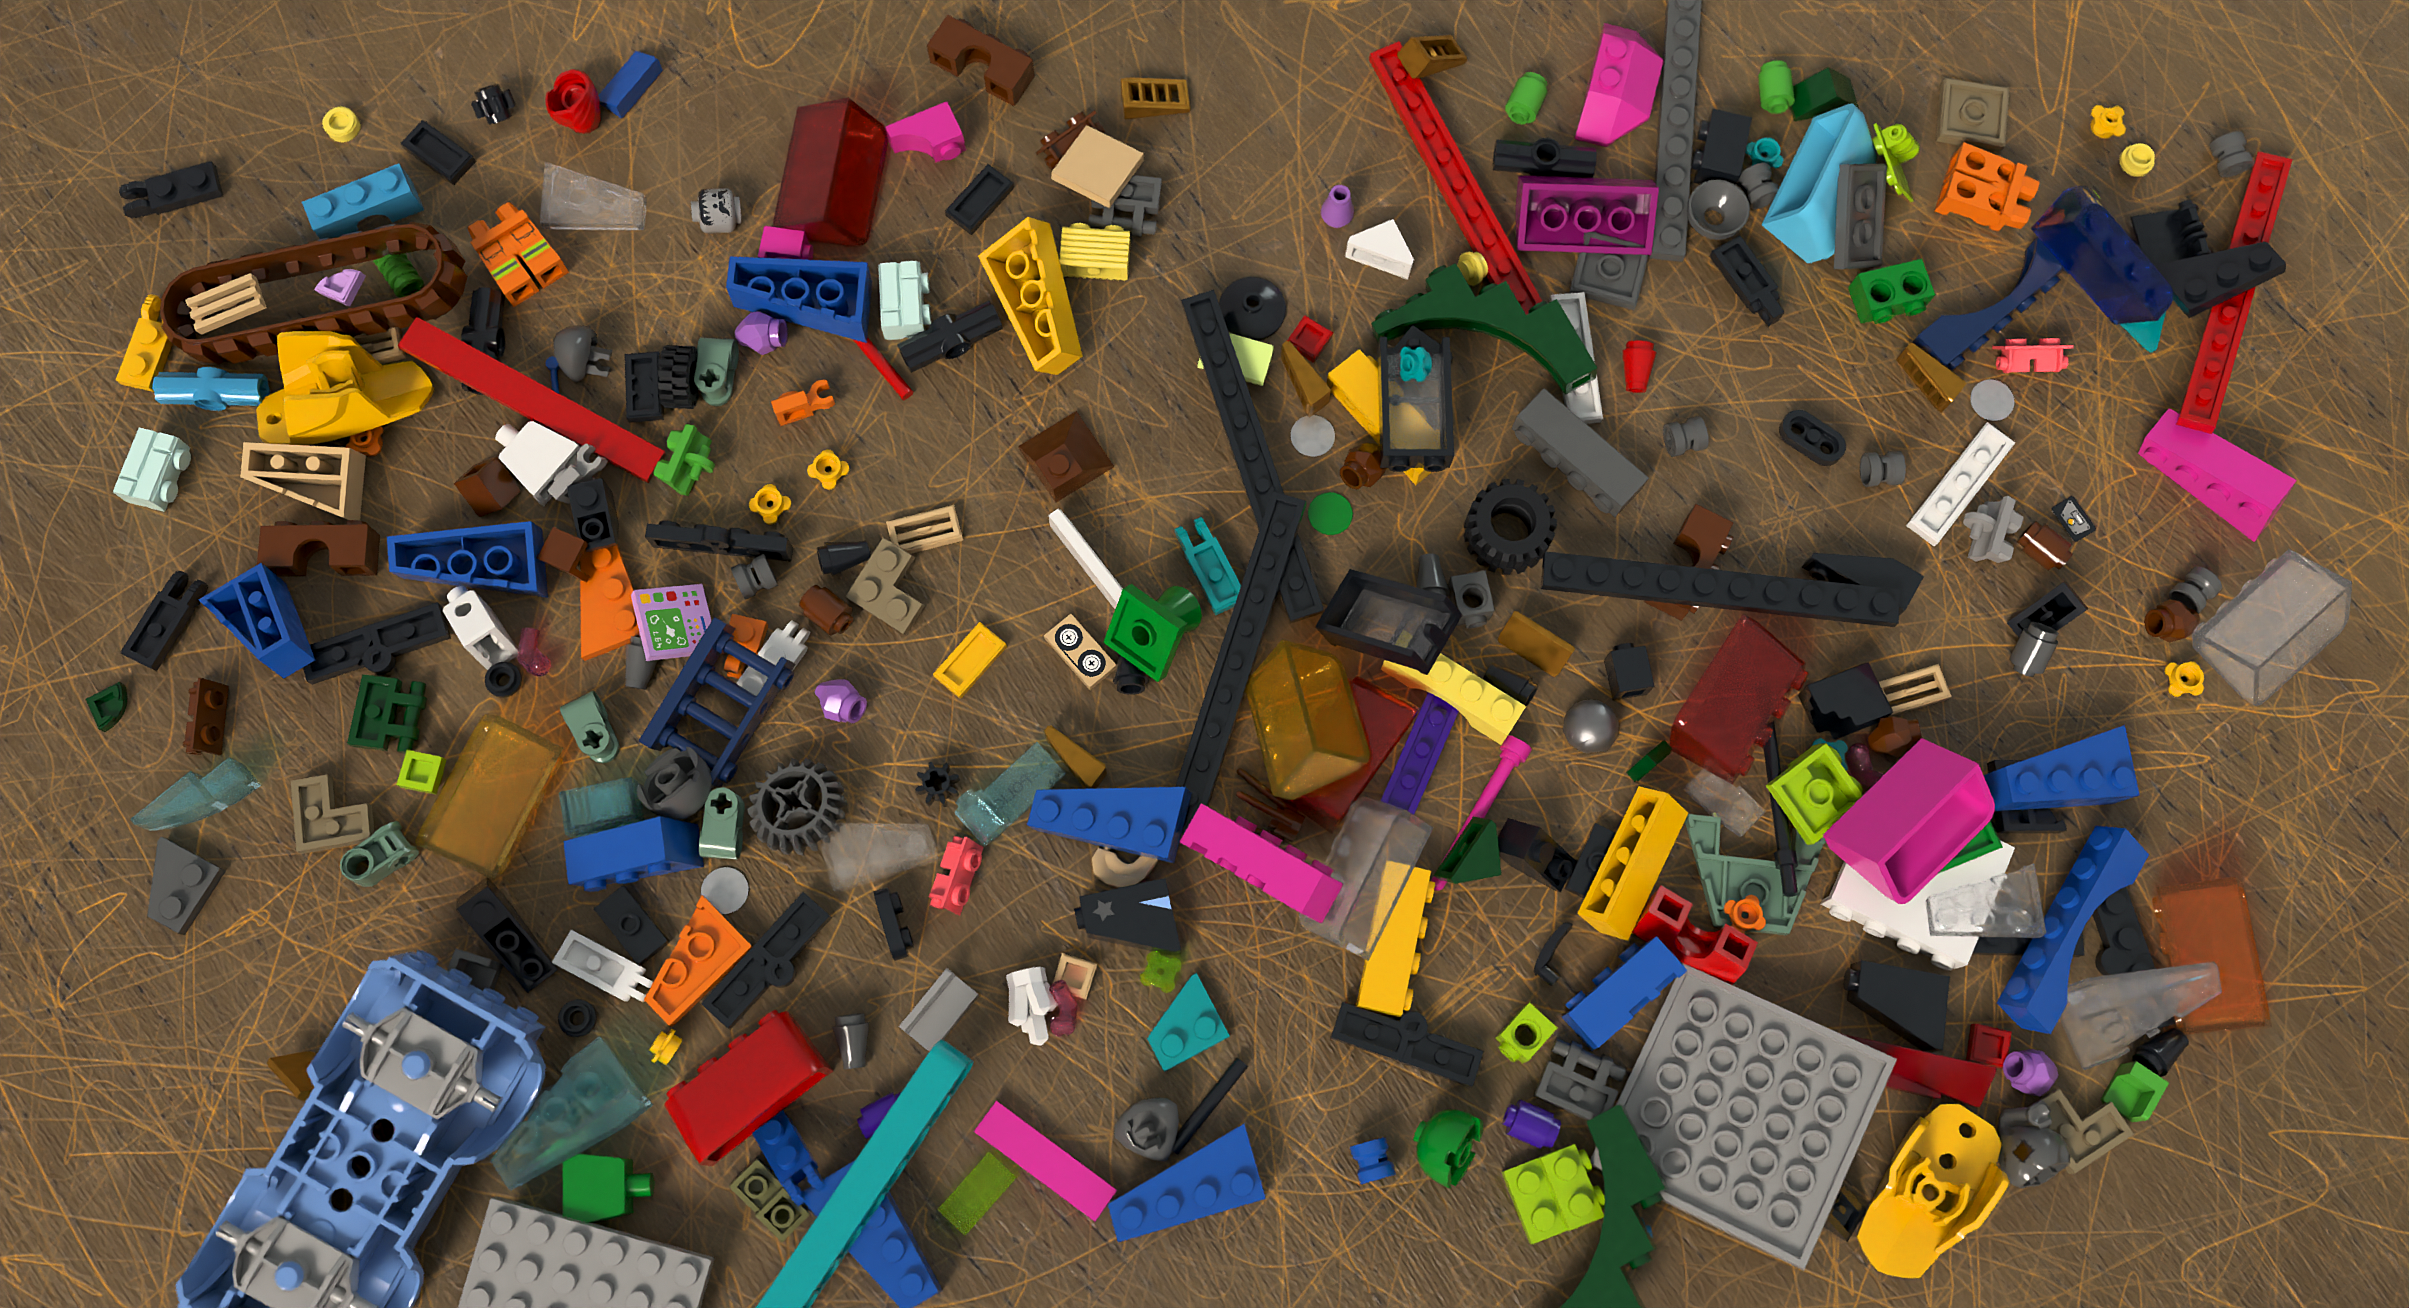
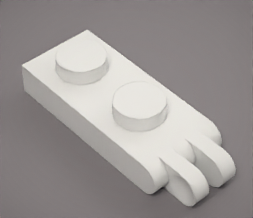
[736,620,810,696]
[552,930,653,1003]

